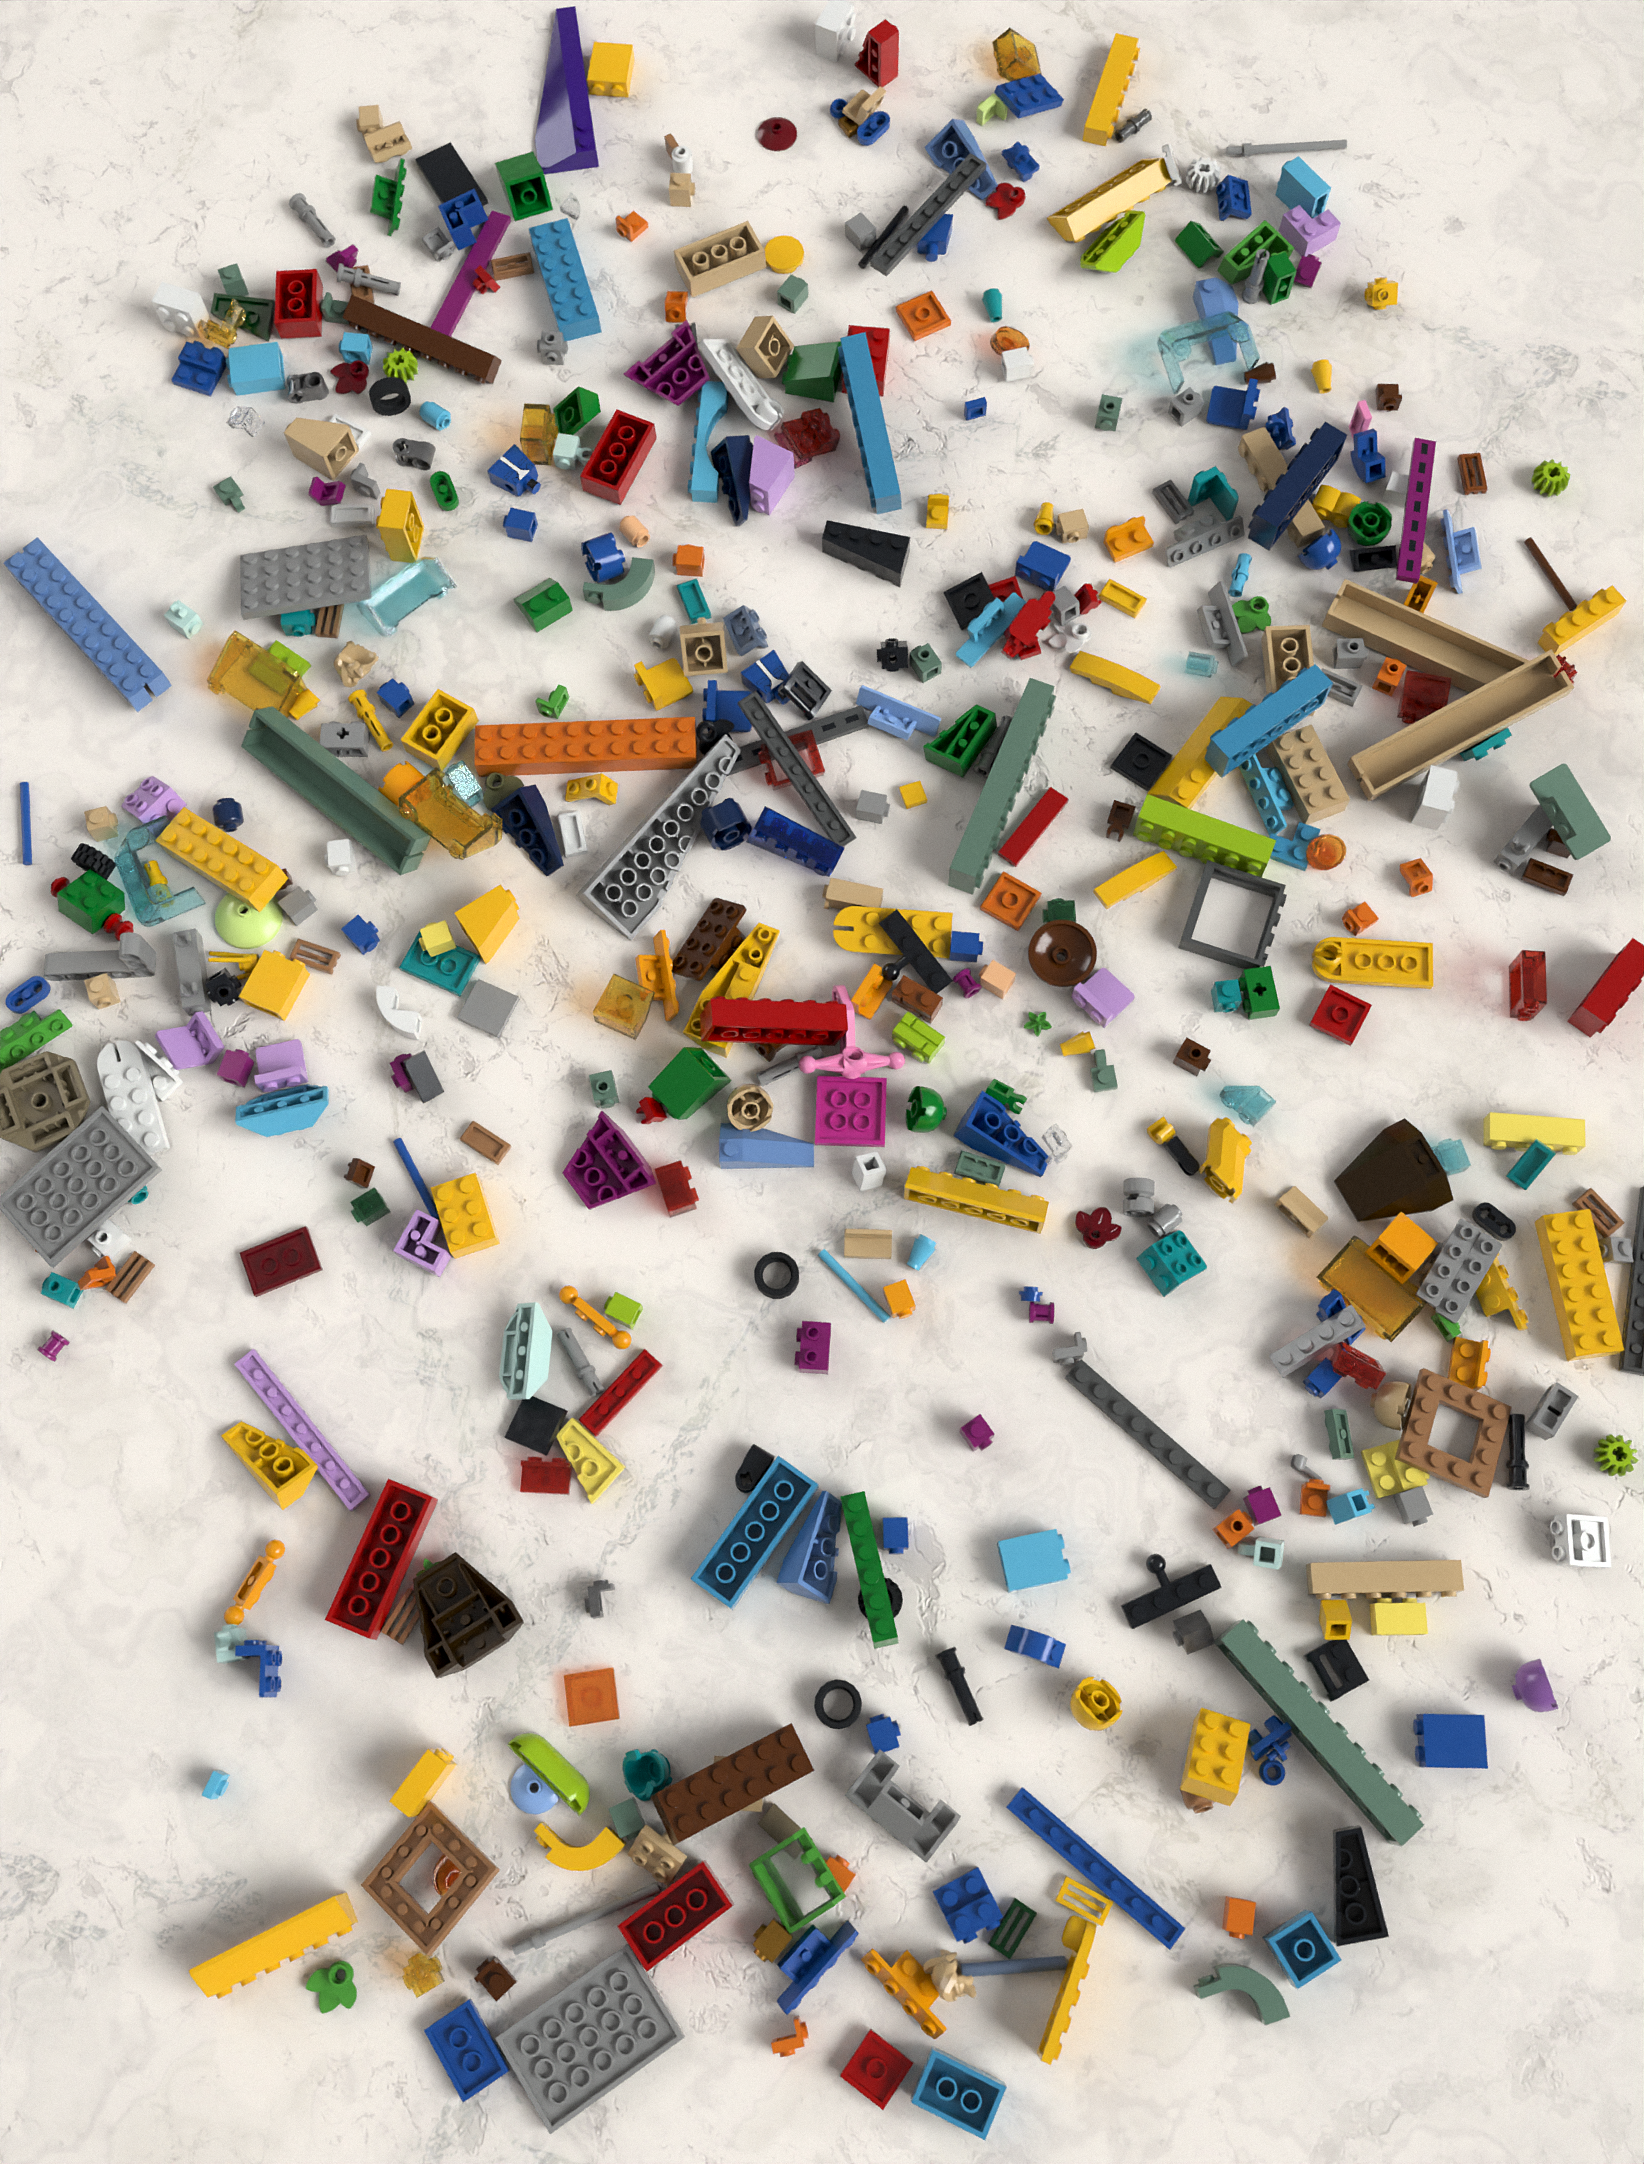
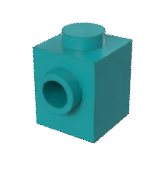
[281,609,315,637]
[1211,979,1242,1013]
[40,1272,83,1309]

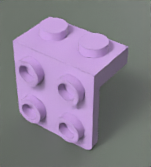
[122,776,187,836]
[1071,968,1135,1028]
[155,1011,224,1070]
[254,1039,308,1092]

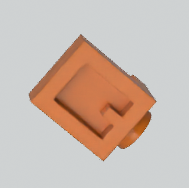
[615,211,648,242]
[665,291,688,323]
[1399,858,1433,897]
[1342,901,1379,936]
[77,1256,116,1290]
[1300,1479,1331,1517]

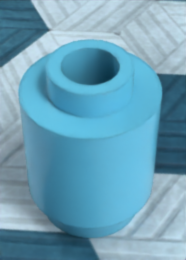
[419,401,451,430]

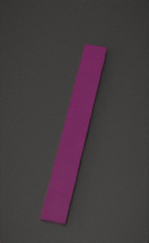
[430,210,511,337]

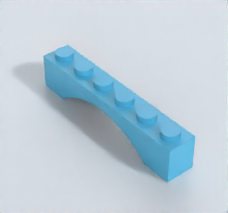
[688,381,729,503]

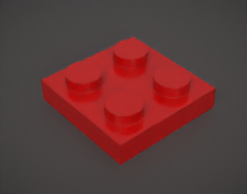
[1309,984,1372,1046]
[840,2028,914,2110]

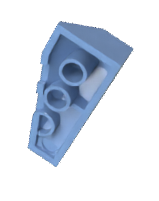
[924,119,998,200]
[1193,277,1238,365]
[719,1123,814,1169]
[777,1491,842,1604]

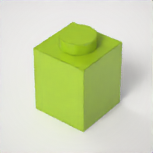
[604,1292,643,1329]

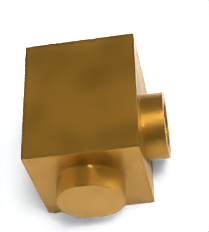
[753,1918,794,1963]

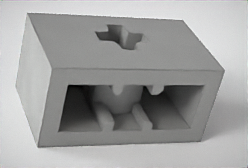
[320,721,370,757]

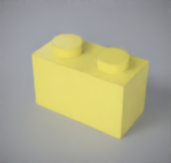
[1369,1598,1428,1636]

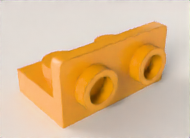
[1103,516,1154,563]
[851,963,893,1020]
[1448,1337,1491,1391]

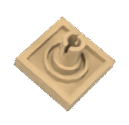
[627,1824,687,1886]

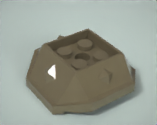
[0,1051,91,1153]

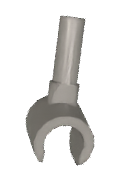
[1291,1454,1322,1480]

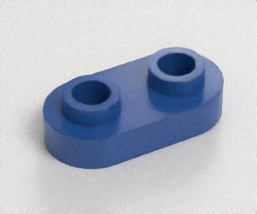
[857,111,890,146]
[6,976,50,1014]

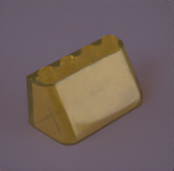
[1316,1236,1426,1342]

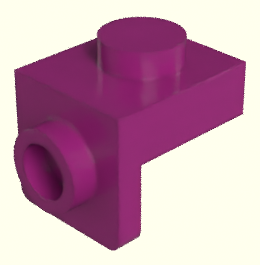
[326,244,359,273]
[1294,254,1322,288]
[308,477,346,506]
[390,1053,413,1093]

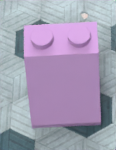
[749,435,795,515]

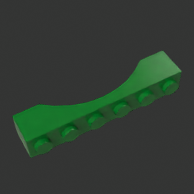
[840,1491,899,1649]

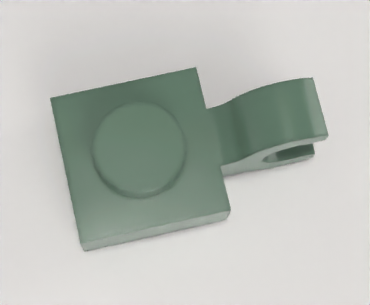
[213,476,246,513]
[1090,1049,1118,1093]

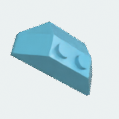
[235,1084,329,1137]

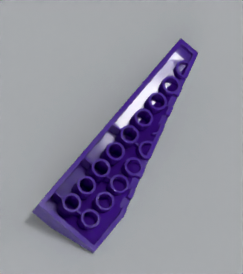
[535,6,599,175]

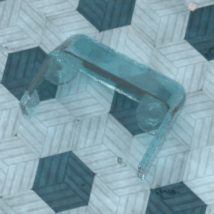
[1157,311,1260,394]
[356,556,457,637]
[114,815,206,927]

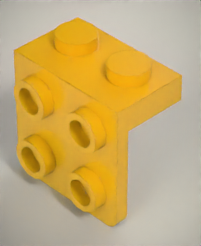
[633,658,693,711]

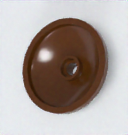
[1028,920,1097,987]

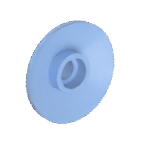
[510,1764,559,1814]

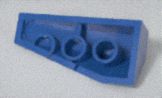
[953,1091,1050,1178]

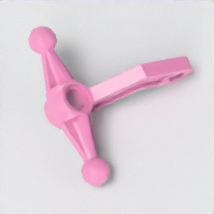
[798,985,905,1079]

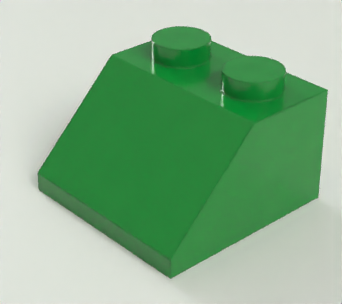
[514,578,573,632]

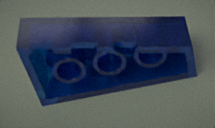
[746,806,845,877]

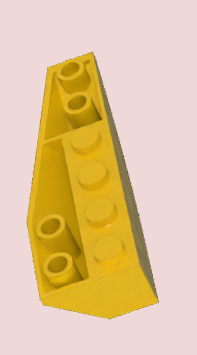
[683,923,780,1058]

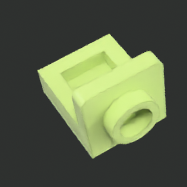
[976,93,1008,126]

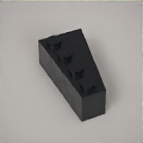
[822,520,910,587]

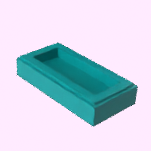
[677,578,712,624]
[1506,1139,1556,1190]

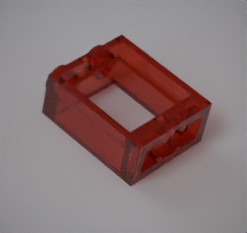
[758,729,825,791]
[1509,950,1547,1021]

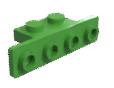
[0,1009,73,1073]

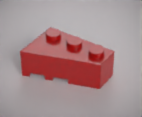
[854,19,899,88]

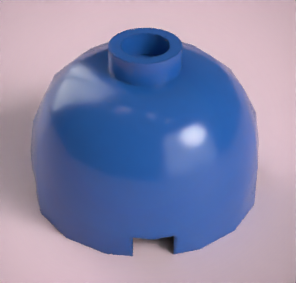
[1297,528,1341,570]

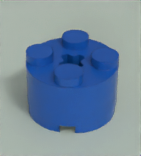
[581,532,625,583]

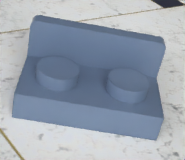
[723,605,768,656]

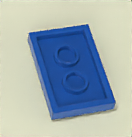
[994,74,1064,119]
[424,1998,510,2103]

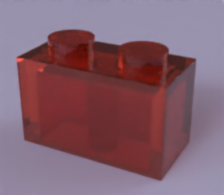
[654,1160,699,1218]

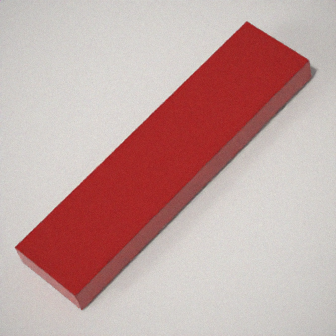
[998,787,1069,867]
[578,1349,663,1437]

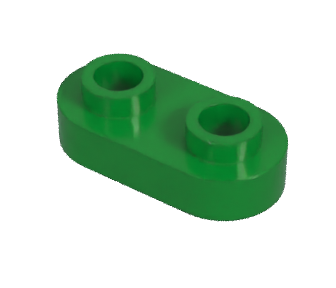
[430,471,459,511]

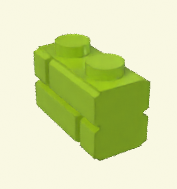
[892,1012,945,1064]

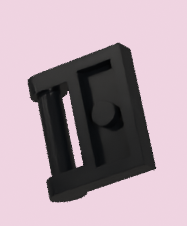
[778,661,832,721]
[1304,1640,1369,1702]

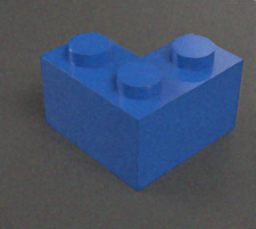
[438,189,489,251]

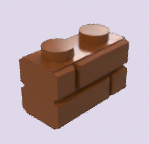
[891,975,943,1024]

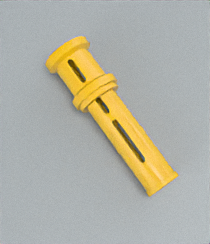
[348,689,394,752]

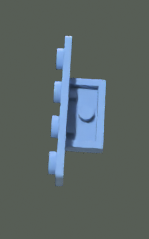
[1440,509,1482,594]
[856,685,941,740]

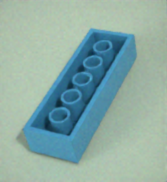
[528,218,602,341]
[1204,664,1333,778]
[691,1456,819,1610]

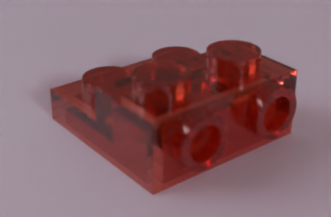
[780,408,840,460]
[1397,670,1452,724]
[1329,1341,1386,1390]

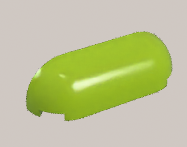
[507,1733,590,1816]

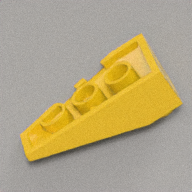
[221,1421,318,1510]

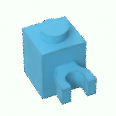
[1326,1488,1375,1525]

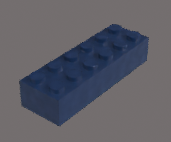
[1248,422,1347,551]

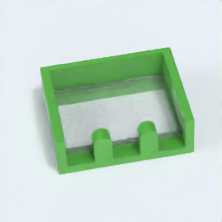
[748,1827,846,1934]

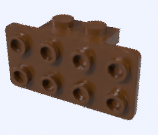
[672,898,747,981]

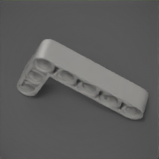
[44,932,156,981]

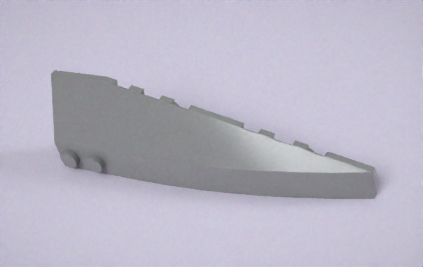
[575,734,741,940]

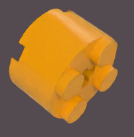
[378,761,430,814]

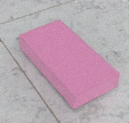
[1349,400,1372,440]

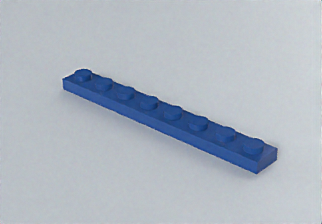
[1006,1787,1186,1950]

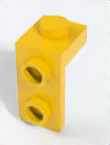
[565,773,618,805]

